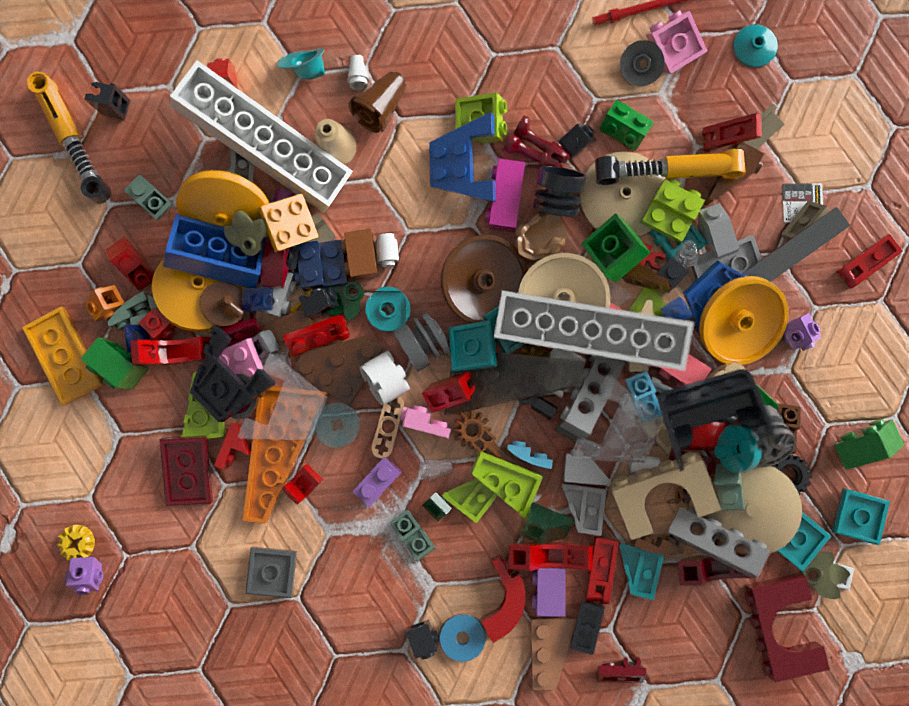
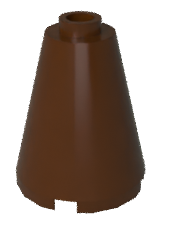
[348,72,406,133]

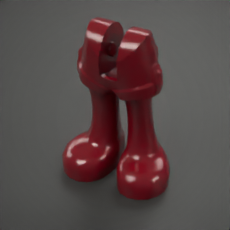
[503,115,570,169]

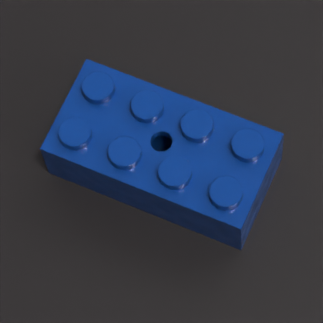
[163,214,266,289]

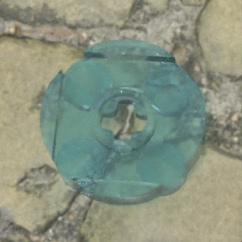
[314,403,360,447]

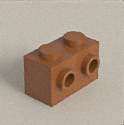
[341,228,379,280]

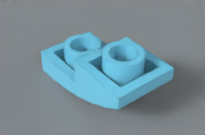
[625,371,662,423]
[507,441,553,469]

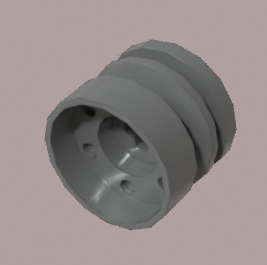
[393,312,450,372]
[733,405,796,467]

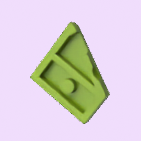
[442,478,498,523]

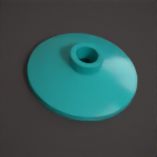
[733,25,777,68]

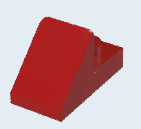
[214,423,251,469]

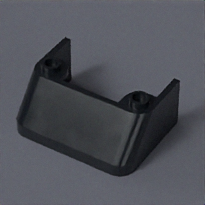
[658,369,775,471]

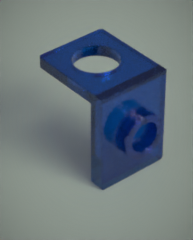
[242,288,273,314]
[124,325,150,353]

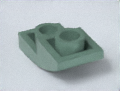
[108,291,150,330]
[390,509,436,562]

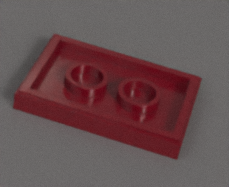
[159,435,213,506]

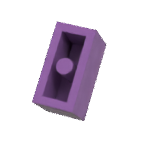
[352,457,402,507]
[531,568,566,616]

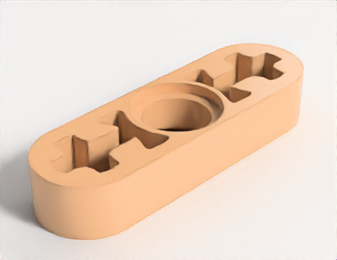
[372,396,405,459]

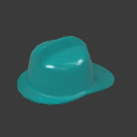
[277,48,325,80]

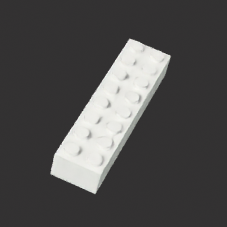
[169,61,353,213]
[494,291,693,370]

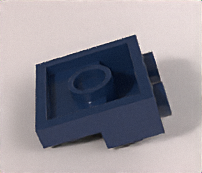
[295,240,348,291]

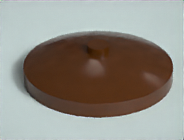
[440,235,528,324]

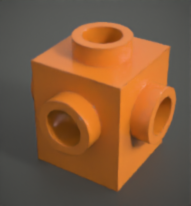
[85,285,124,321]

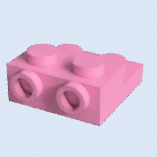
[645,10,708,74]
[400,405,451,438]

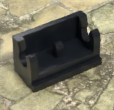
[84,82,130,120]
[570,601,606,655]

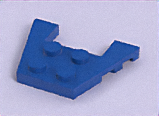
[429,113,496,202]
[683,260,747,355]

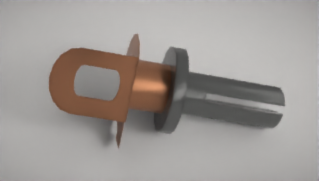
[667,486,691,504]

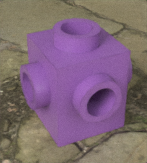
[784,313,821,351]
[65,557,103,595]

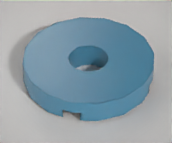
[440,614,486,662]

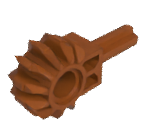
[452,410,515,464]

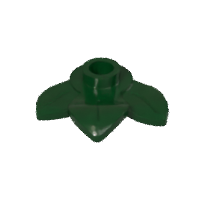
[323,281,364,321]

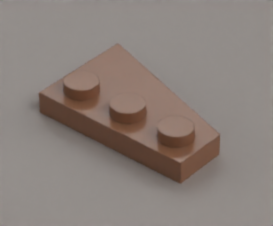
[531,617,577,690]

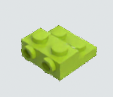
[455,92,507,144]
[640,179,705,243]

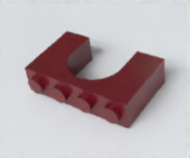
[744,573,830,682]

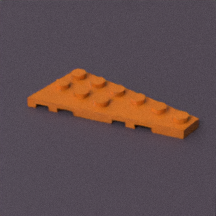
[242,386,328,524]

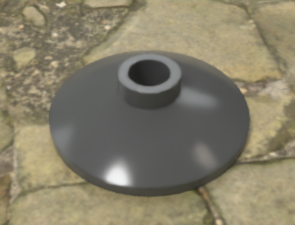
[620,40,665,86]

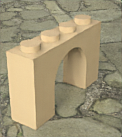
[610,452,721,540]

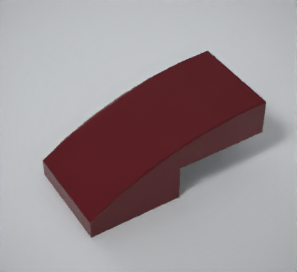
[261,238,290,288]

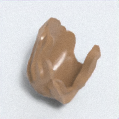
[515,212,569,260]

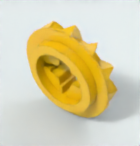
[56,525,95,561]

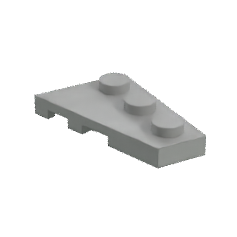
[689,235,762,280]

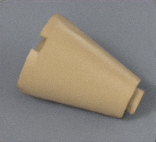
[313,119,357,165]

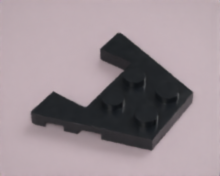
[190,325,276,422]

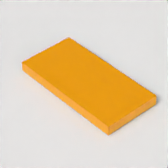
[22,306,104,406]

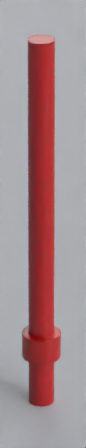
[592,0,687,26]

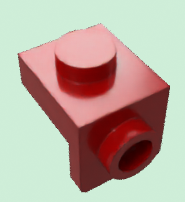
[139,308,177,341]
[282,464,323,504]

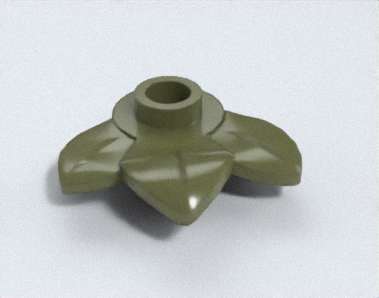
[224,210,267,256]
[801,552,850,599]

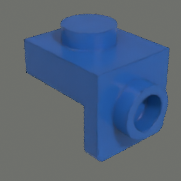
[660,297,692,321]

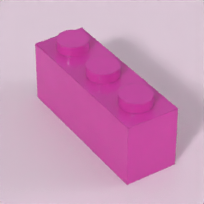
[485,159,525,233]

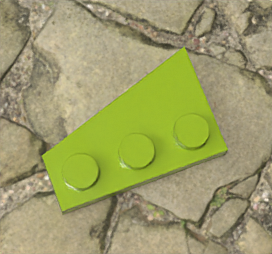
[181,372,226,439]
[470,451,543,518]

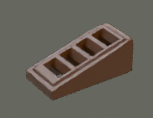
[622,264,671,293]

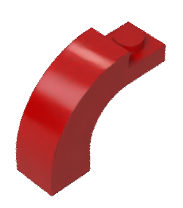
[131,336,211,366]
[509,542,593,571]
[481,555,525,643]

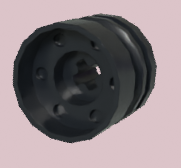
[533,166,586,216]

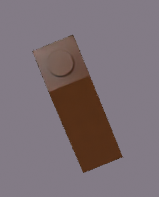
[703,142,764,206]

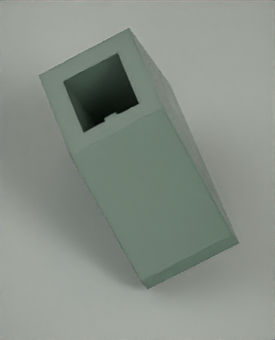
[124,174,173,221]

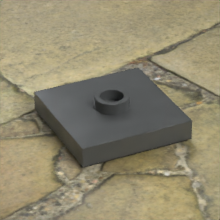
[245,546,297,598]

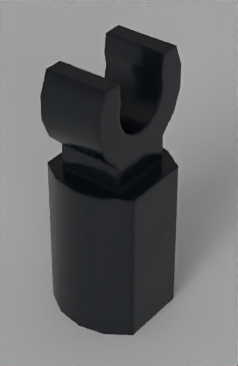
[517,387,558,420]

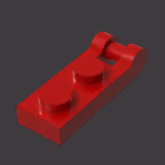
[703,113,762,152]
[837,233,903,289]
[283,315,350,357]
[585,537,619,605]

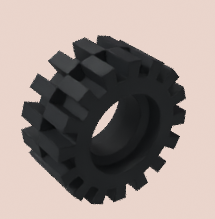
[772,455,812,495]

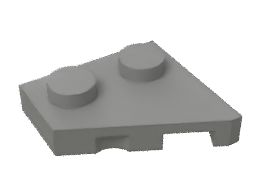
[562,483,607,536]

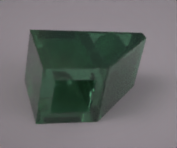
[520,502,574,544]

